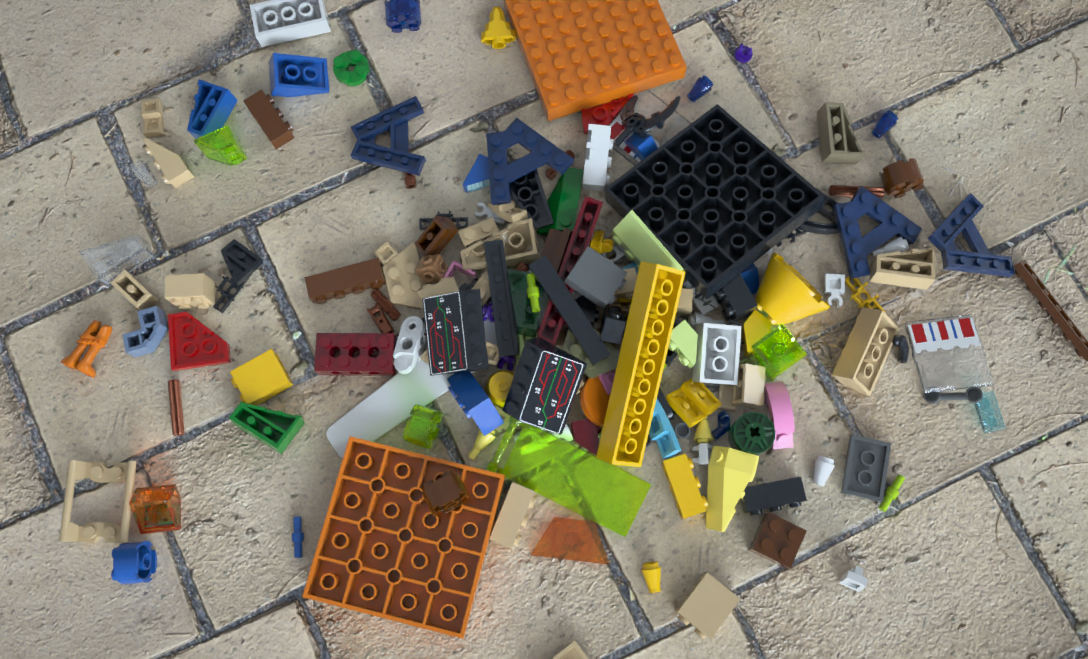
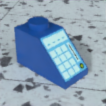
[462,154,490,193]

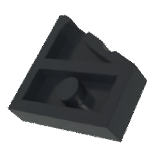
[221,239,263,287]

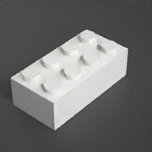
[250,0,331,47]

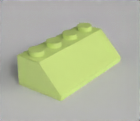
[611,210,684,271]

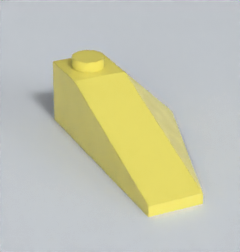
[706,446,759,532]

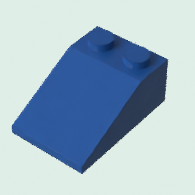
[269,53,329,97]

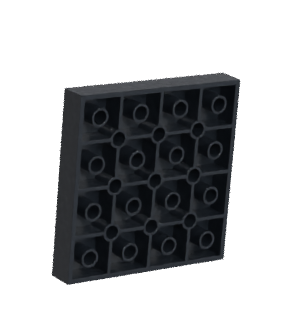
[604,104,825,299]

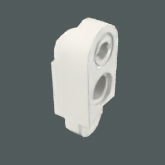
[393,316,427,374]

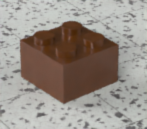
[749,512,807,569]

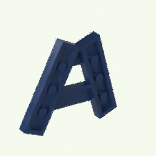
[350,96,426,176]
[486,117,574,205]
[832,186,922,279]
[927,193,1015,277]

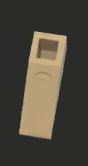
[143,138,194,188]

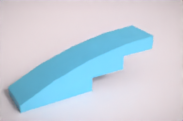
[649,399,681,459]

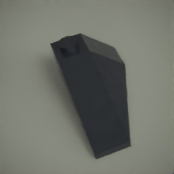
[508,157,554,229]

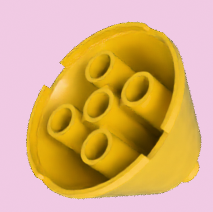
[754,251,831,325]

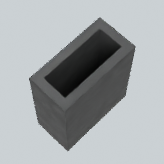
[564,246,627,309]

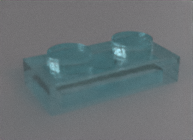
[974,391,1006,434]

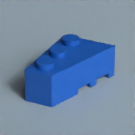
[187,79,238,146]
[447,372,504,436]

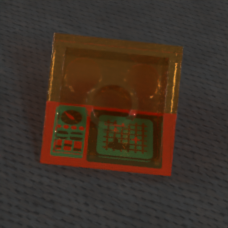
[129,484,181,534]

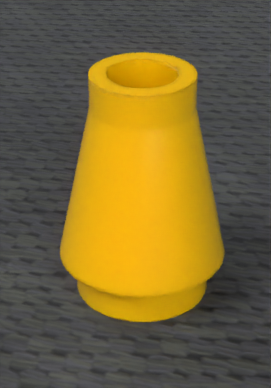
[641,561,661,593]

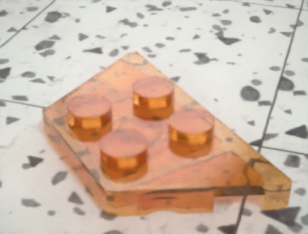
[531,517,609,565]

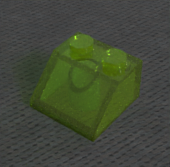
[194,125,247,166]
[751,323,807,381]

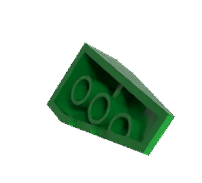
[537,167,584,236]

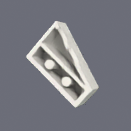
[582,124,614,191]

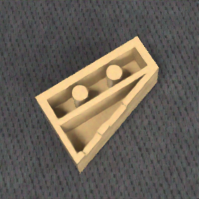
[870,246,935,290]

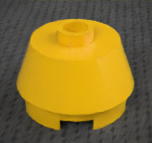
[485,370,515,408]

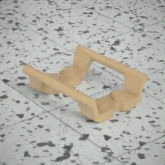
[59,460,137,543]

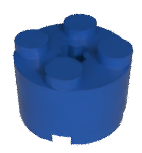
[111,541,157,585]

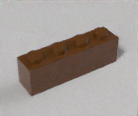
[304,258,386,304]

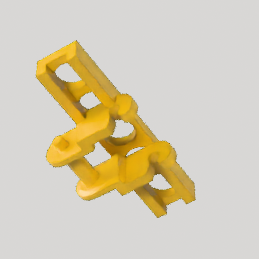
[589,231,614,254]
[845,277,885,312]

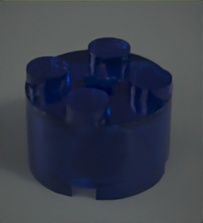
[384,0,422,33]

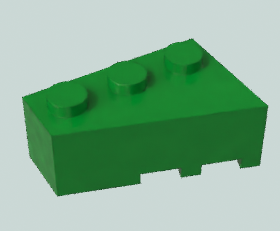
[229,402,305,455]

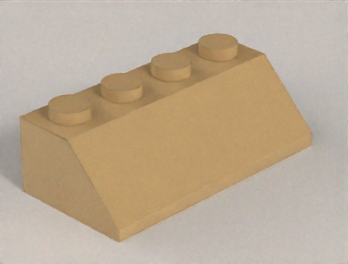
[832,307,899,396]

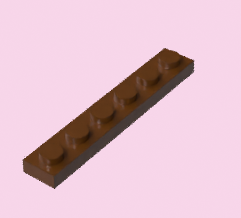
[1013,260,1088,362]

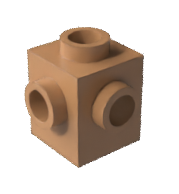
[414,254,448,284]

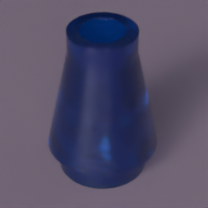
[687,75,713,103]
[871,110,898,139]

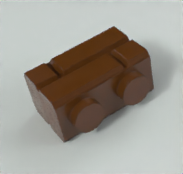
[415,216,459,256]

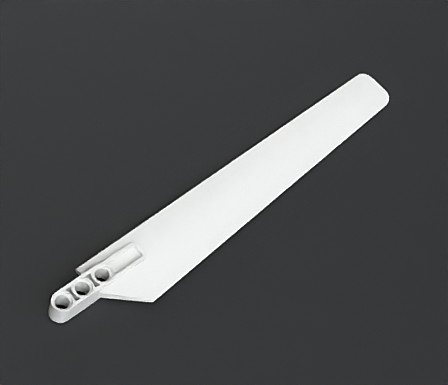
[326,243,626,458]

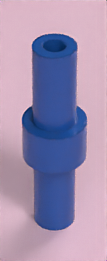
[292,517,304,558]

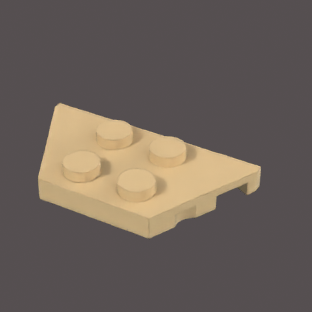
[383,242,426,309]

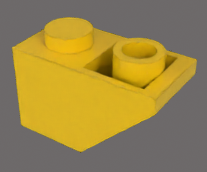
[741,309,773,357]

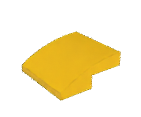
[666,379,722,428]

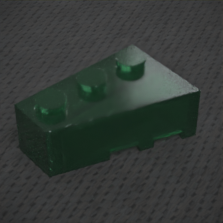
[507,269,544,338]

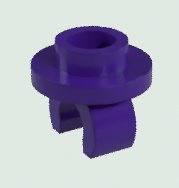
[734,43,753,63]
[482,302,494,323]
[497,356,516,371]

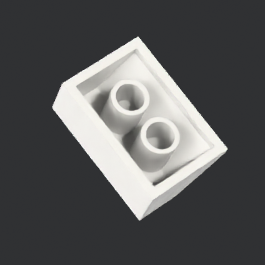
[692,323,741,385]

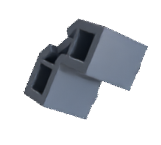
[122,306,169,358]

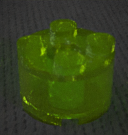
[403,404,443,449]

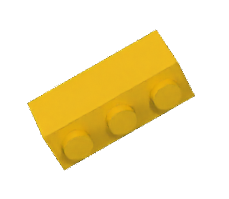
[661,453,708,520]

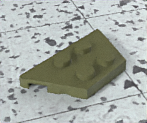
[562,329,620,379]

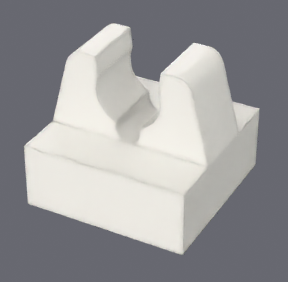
[692,443,713,466]
[839,565,868,592]

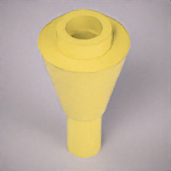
[693,417,713,445]
[468,429,497,460]

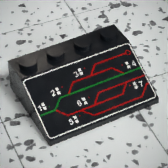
[422,289,489,376]
[502,337,587,435]

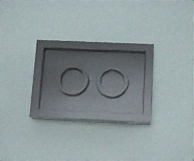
[841,434,891,502]

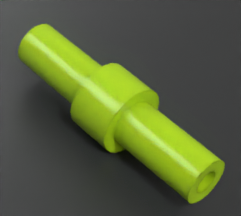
[526,274,540,312]
[878,474,905,512]

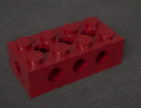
[314,333,397,376]

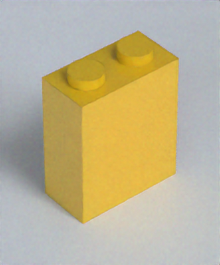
[230,349,294,406]

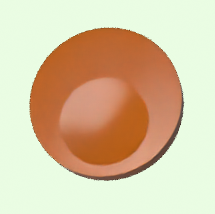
[580,377,610,428]

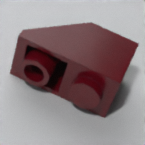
[571,419,601,459]

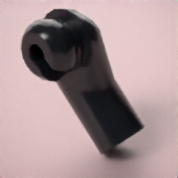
[893,335,909,363]

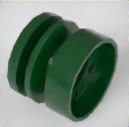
[728,412,776,456]

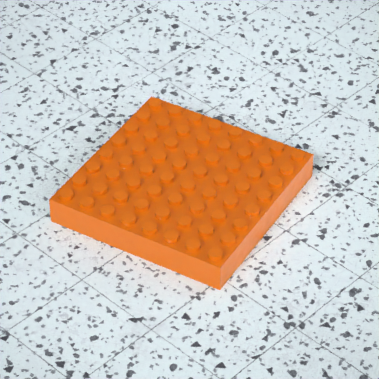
[503,0,687,121]
[302,436,505,639]

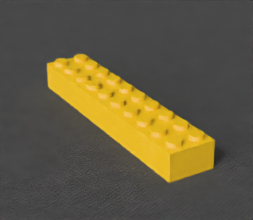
[596,261,685,467]

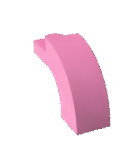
[764,381,795,449]

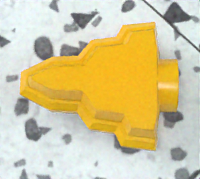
[481,6,516,49]

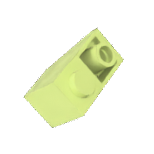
[668,320,698,368]

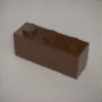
[243,89,294,149]

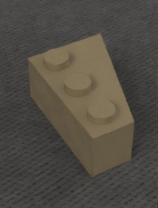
[817,102,866,164]

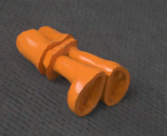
[60,320,113,378]

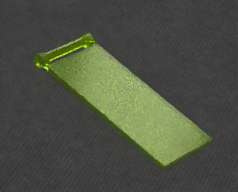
[487,416,651,537]

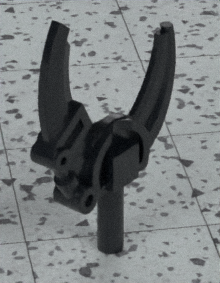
[613,95,681,147]

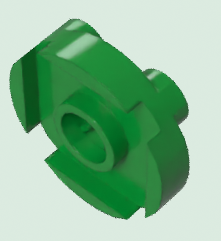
[333,50,370,86]

